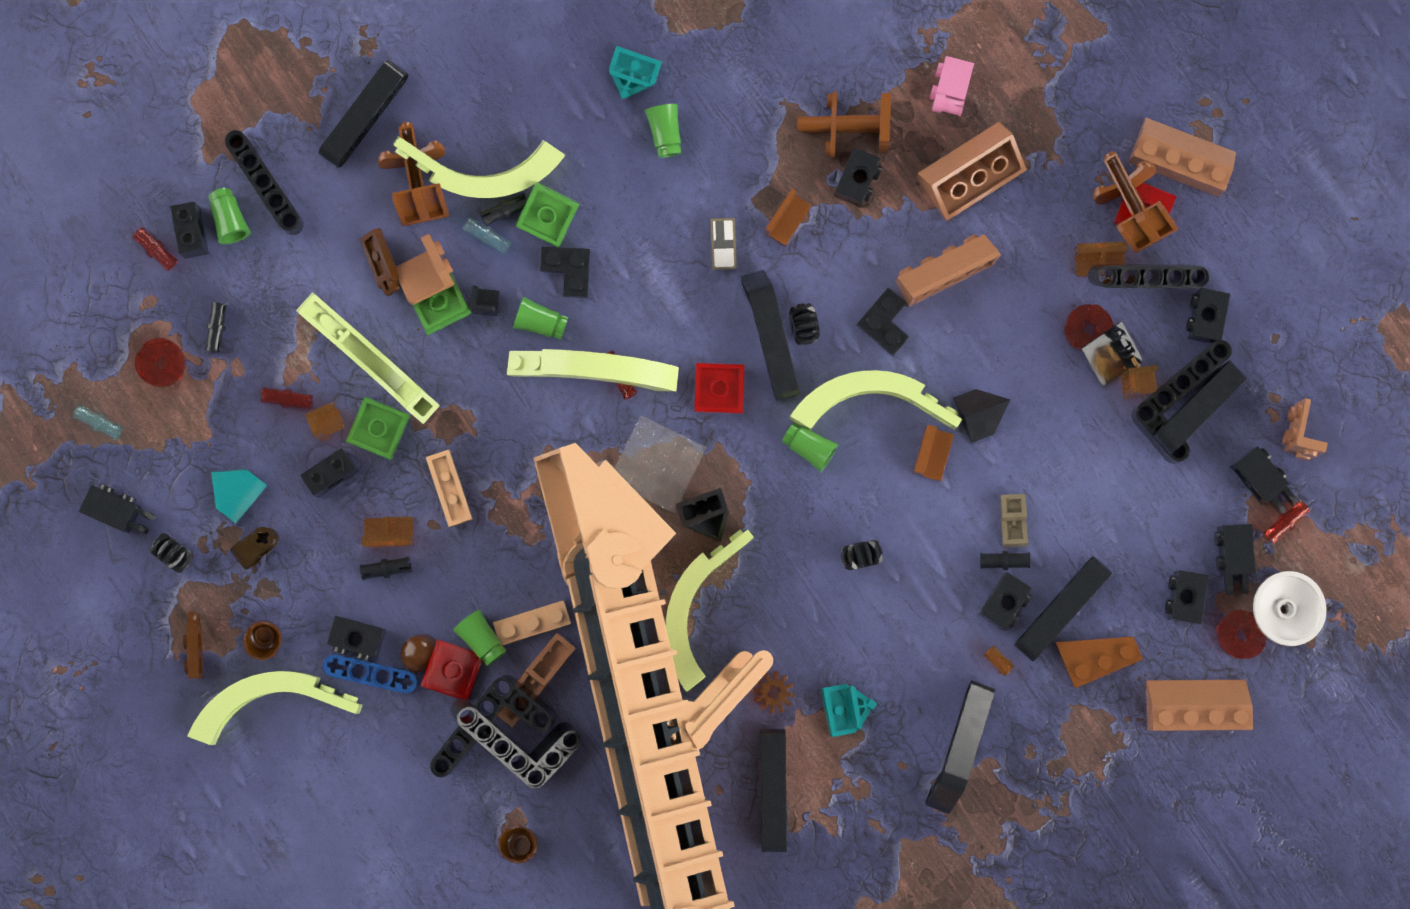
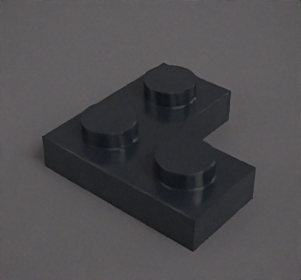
[540,247,590,298]
[856,288,909,356]

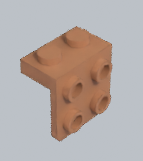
[396,234,455,305]
[1282,398,1328,461]

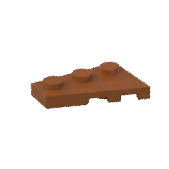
[1055,637,1143,688]

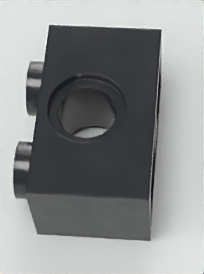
[834,147,882,207]
[170,202,209,259]
[1186,288,1230,344]
[300,448,359,498]
[1165,570,1209,625]
[978,572,1032,630]
[327,616,386,661]

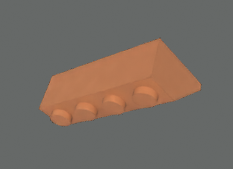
[1128,118,1236,197]
[918,122,1027,221]
[895,234,1001,307]
[1146,680,1253,731]

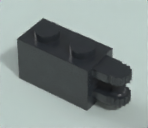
[1230,446,1298,515]
[79,484,156,534]
[1214,524,1256,595]

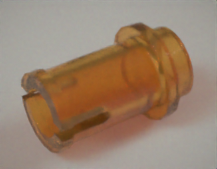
[983,645,1014,676]

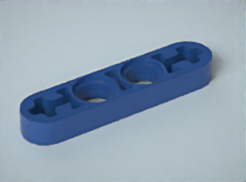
[323,655,419,693]

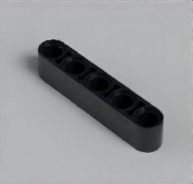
[318,60,409,168]
[225,130,304,235]
[1088,264,1210,288]
[1153,360,1247,454]
[1014,556,1112,662]
[760,729,787,852]

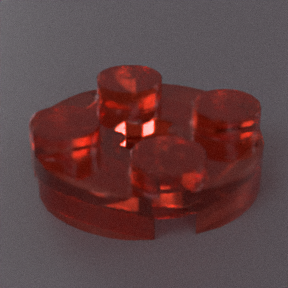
[1064,304,1114,352]
[135,338,186,387]
[1216,610,1266,659]

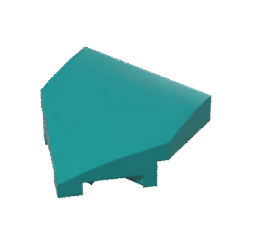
[609,46,663,99]
[211,468,267,523]
[820,684,877,737]

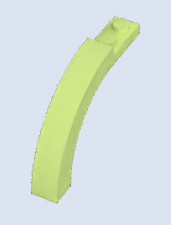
[393,136,565,198]
[296,292,440,424]
[507,349,679,391]
[789,370,962,430]
[665,529,754,692]
[188,671,363,745]

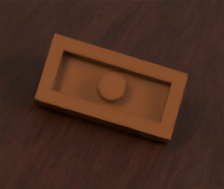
[765,188,812,247]
[913,425,954,482]

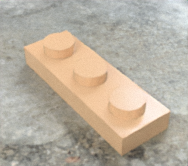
[426,450,473,527]
[493,600,571,646]

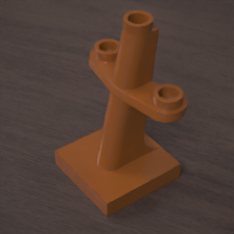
[797,91,891,158]
[378,122,450,227]
[1093,151,1179,253]

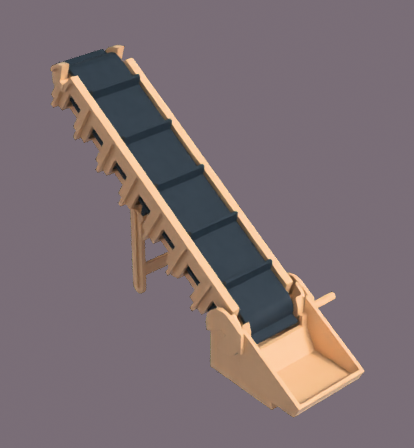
[534,443,773,909]

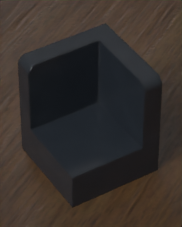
[470,285,500,316]

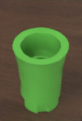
[645,104,681,158]
[208,188,251,244]
[513,297,568,340]
[782,422,839,473]
[453,609,506,666]

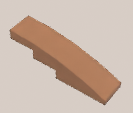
[497,633,576,728]

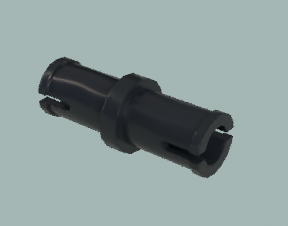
[479,193,527,227]
[205,302,227,353]
[980,551,1030,570]
[360,556,412,580]

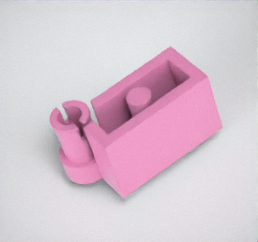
[929,56,974,116]

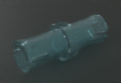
[462,217,512,255]
[72,404,124,441]

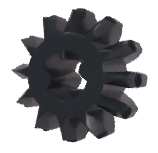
[789,303,820,345]
[149,533,194,573]
[841,539,883,570]

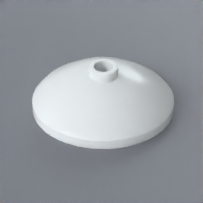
[1253,571,1326,646]

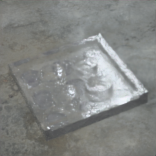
[614,415,707,514]

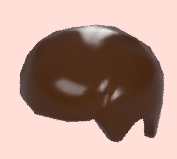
[243,620,282,661]
[400,634,436,673]
[498,825,538,864]

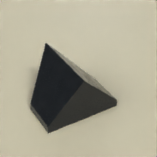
[953,389,1011,443]
[675,488,729,542]

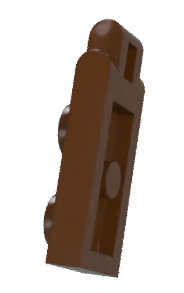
[360,228,400,296]
[183,611,204,679]

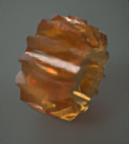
[753,671,795,714]

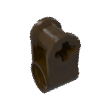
[230,527,279,570]

